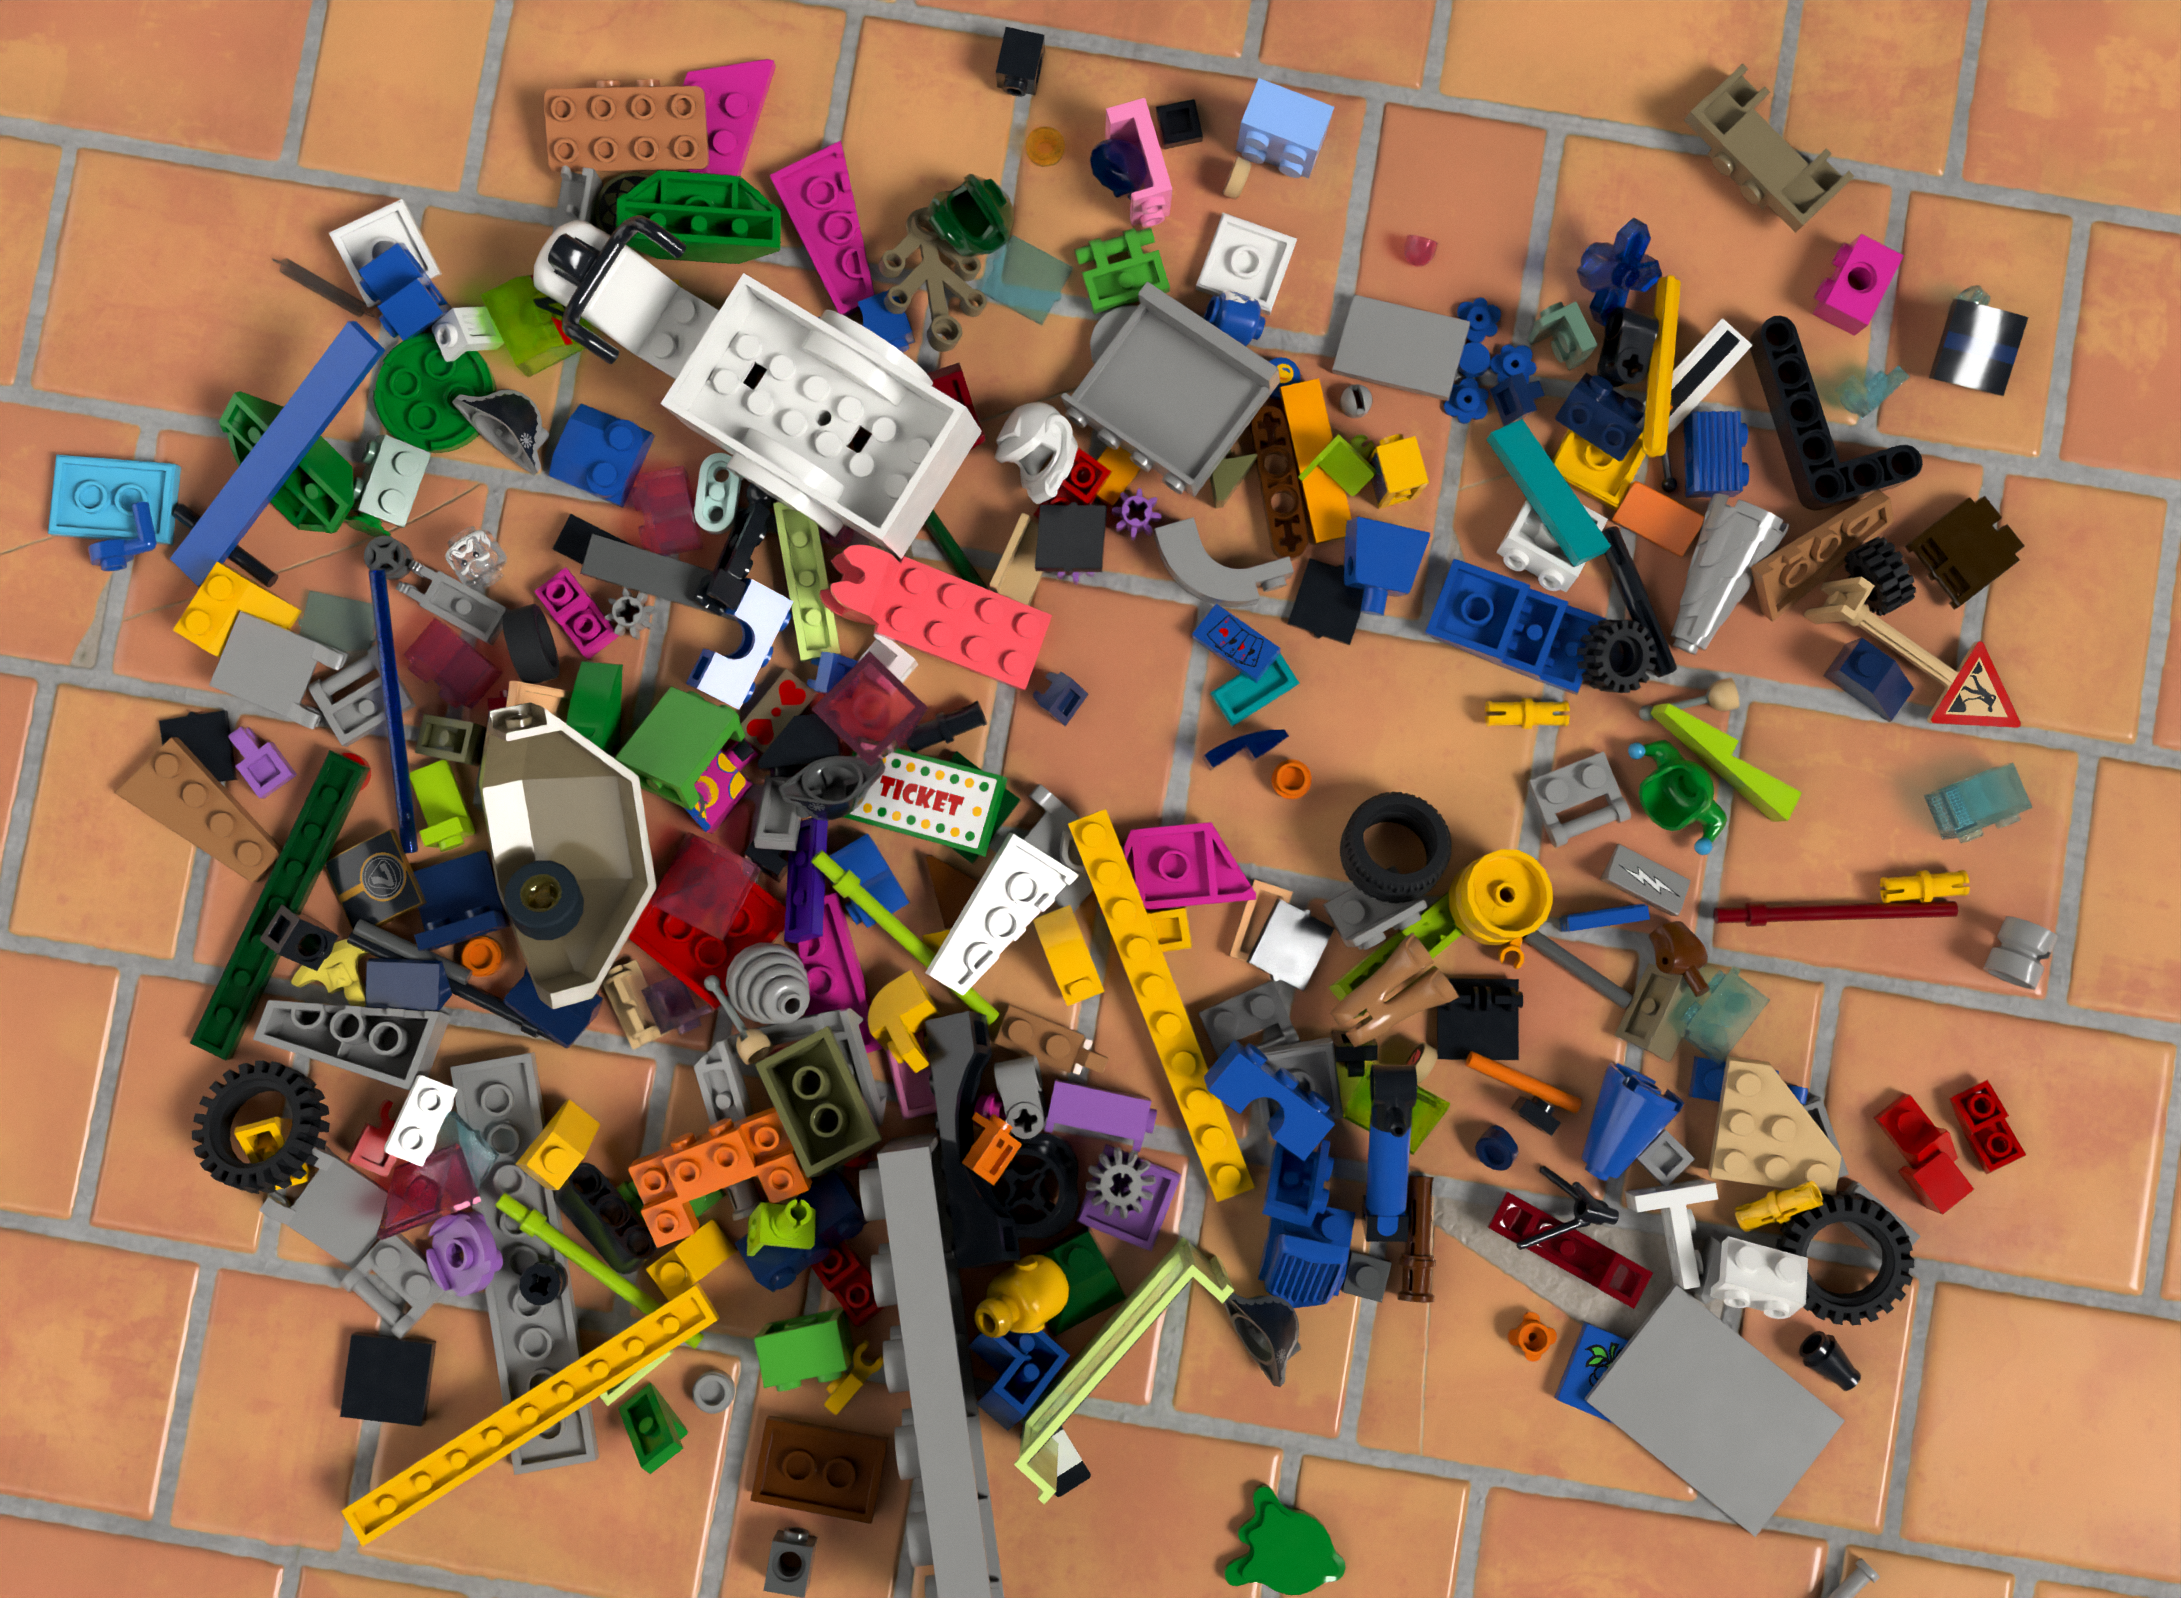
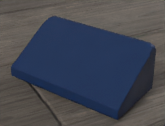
[366,958,452,1011]

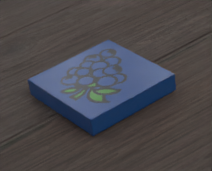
[1554,1321,1629,1424]

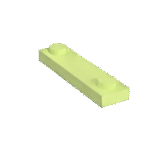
[773,502,842,662]

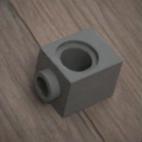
[763,1527,818,1598]

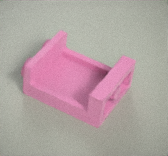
[1105,98,1173,227]

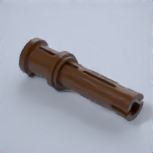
[1397,1175,1436,1303]

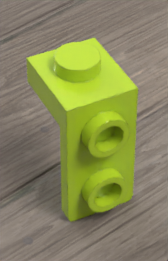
[409,760,476,852]

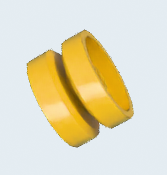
[1449,849,1553,945]

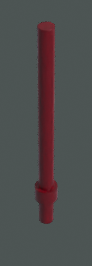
[1713,901,1958,927]

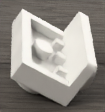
[384,1075,458,1167]
[1710,1236,1808,1319]

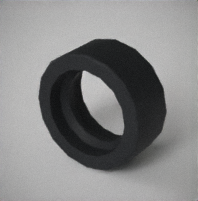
[503,604,560,684]

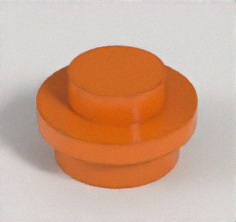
[1271,759,1312,800]

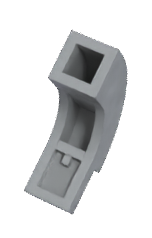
[1154,517,1294,607]

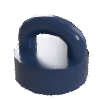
[1475,1125,1519,1171]

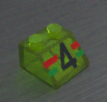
[480,275,594,378]

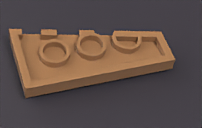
[1751,490,1894,622]
[114,737,282,883]

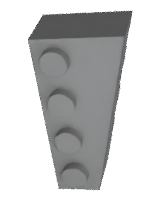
[253,1000,451,1090]

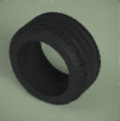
[1340,792,1451,904]

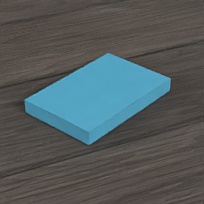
[48,455,181,545]

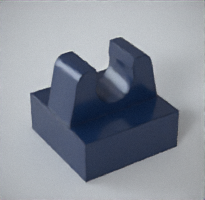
[1490,373,1545,426]
[1033,672,1089,727]

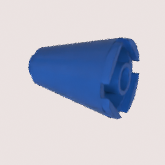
[1581,1062,1684,1181]

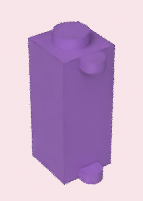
[1044,1078,1157,1152]

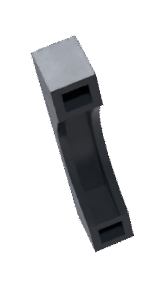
[924,1011,1021,1268]

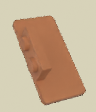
[544,79,709,172]

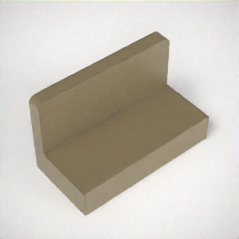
[1614,963,1701,1062]

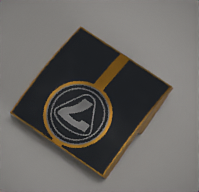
[324,829,427,930]

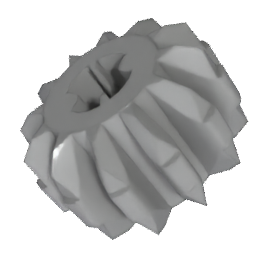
[1086,1147,1156,1219]

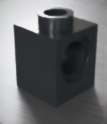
[996,27,1045,97]
[260,904,339,971]

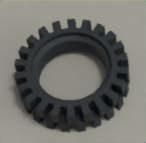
[192,1060,330,1194]
[1776,1191,1914,1325]

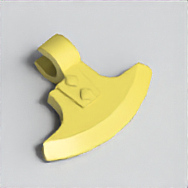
[291,939,368,1007]

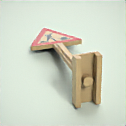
[1803,577,2021,728]

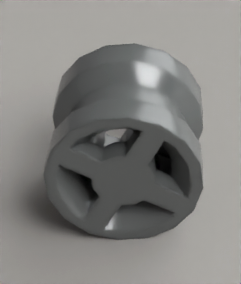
[364,536,414,580]

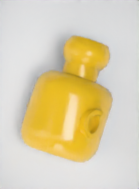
[975,1254,1069,1338]

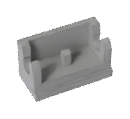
[552,166,603,234]

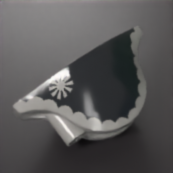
[452,389,550,476]

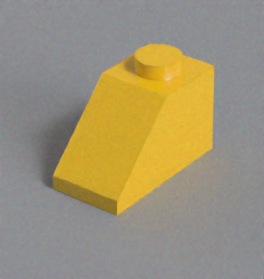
[515,1099,600,1191]

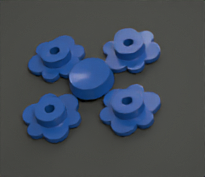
[1444,297,1537,424]

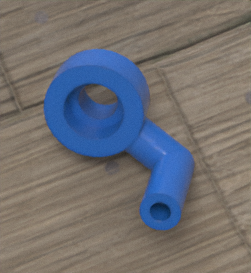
[88,502,157,572]

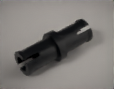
[903,700,987,753]

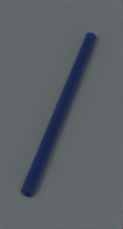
[368,570,418,854]

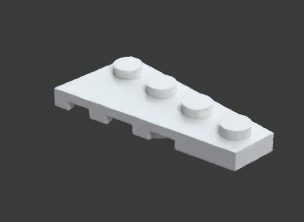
[925,833,1079,995]

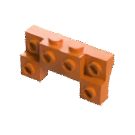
[628,1107,813,1248]

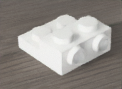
[1496,499,1608,593]

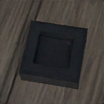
[1156,99,1203,149]

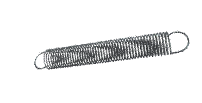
[272,258,374,317]

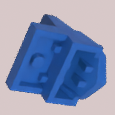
[1258,1206,1356,1308]

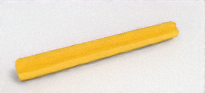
[1642,275,1681,458]

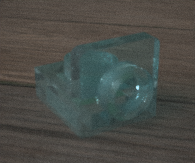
[1835,365,1910,419]

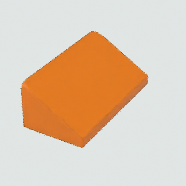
[1610,481,1705,558]

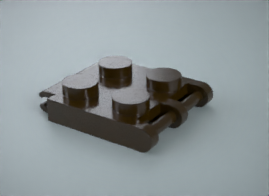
[1904,496,2025,610]

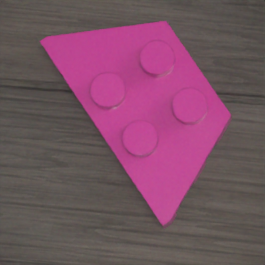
[683,59,776,176]
[1100,822,1257,914]

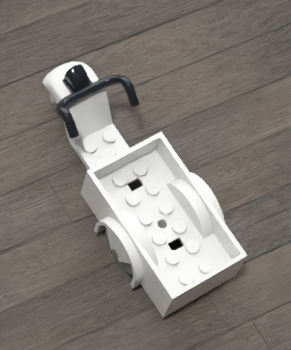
[533,215,982,559]

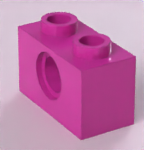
[1813,234,1904,336]

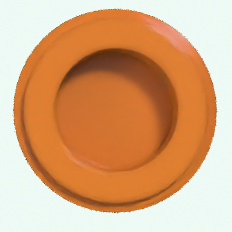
[461,936,505,977]

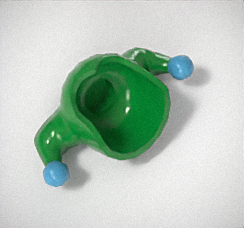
[1628,740,1727,855]

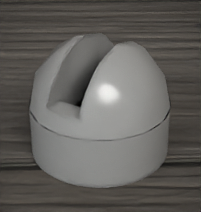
[1340,384,1373,418]

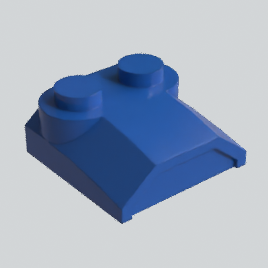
[549,404,655,508]

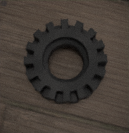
[1844,537,1916,616]
[1577,619,1657,693]

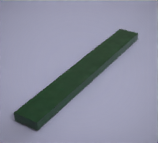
[190,750,370,1060]

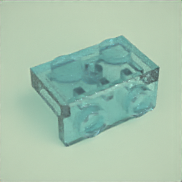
[1679,966,1770,1065]

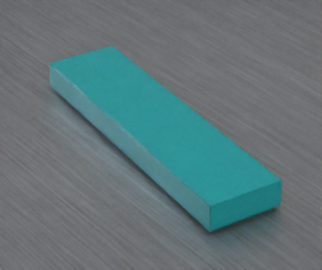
[1486,419,1611,567]

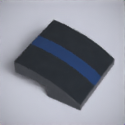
[1929,299,2029,396]

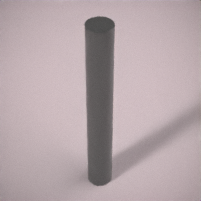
[353,919,472,985]
[1523,930,1633,1009]

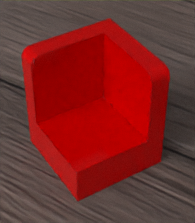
[1898,1151,1974,1215]

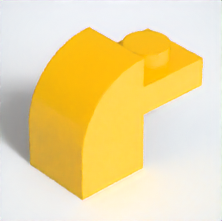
[1033,905,1105,1006]
[868,970,941,1073]

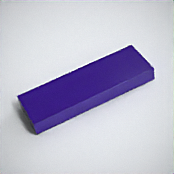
[784,817,828,944]

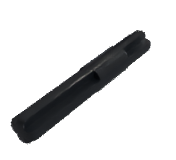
[1602,526,1677,677]

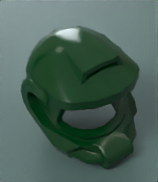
[928,174,1014,257]

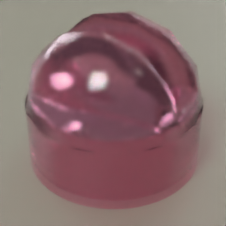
[1404,235,1438,267]
[819,524,854,548]

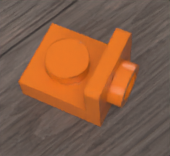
[962,1112,1022,1186]

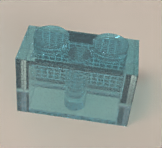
[1924,763,2033,843]

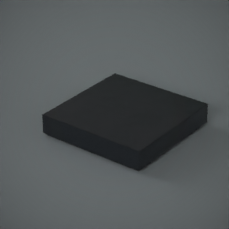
[340,1332,436,1427]

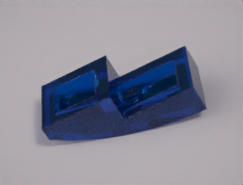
[1202,729,1289,771]

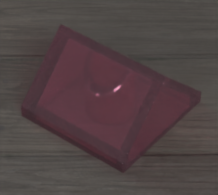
[812,651,928,766]
[377,1143,481,1240]

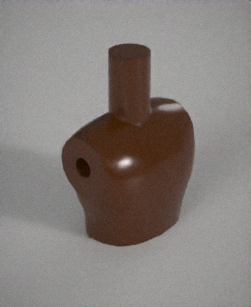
[1649,921,1710,997]

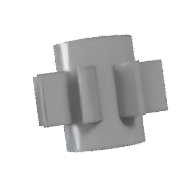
[605,588,658,640]

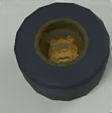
[504,860,584,940]

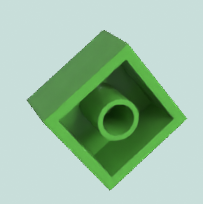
[754,1307,854,1392]

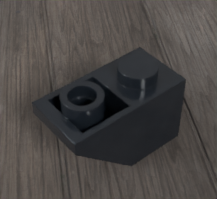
[758,712,843,778]

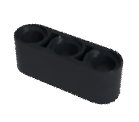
[554,1163,657,1274]

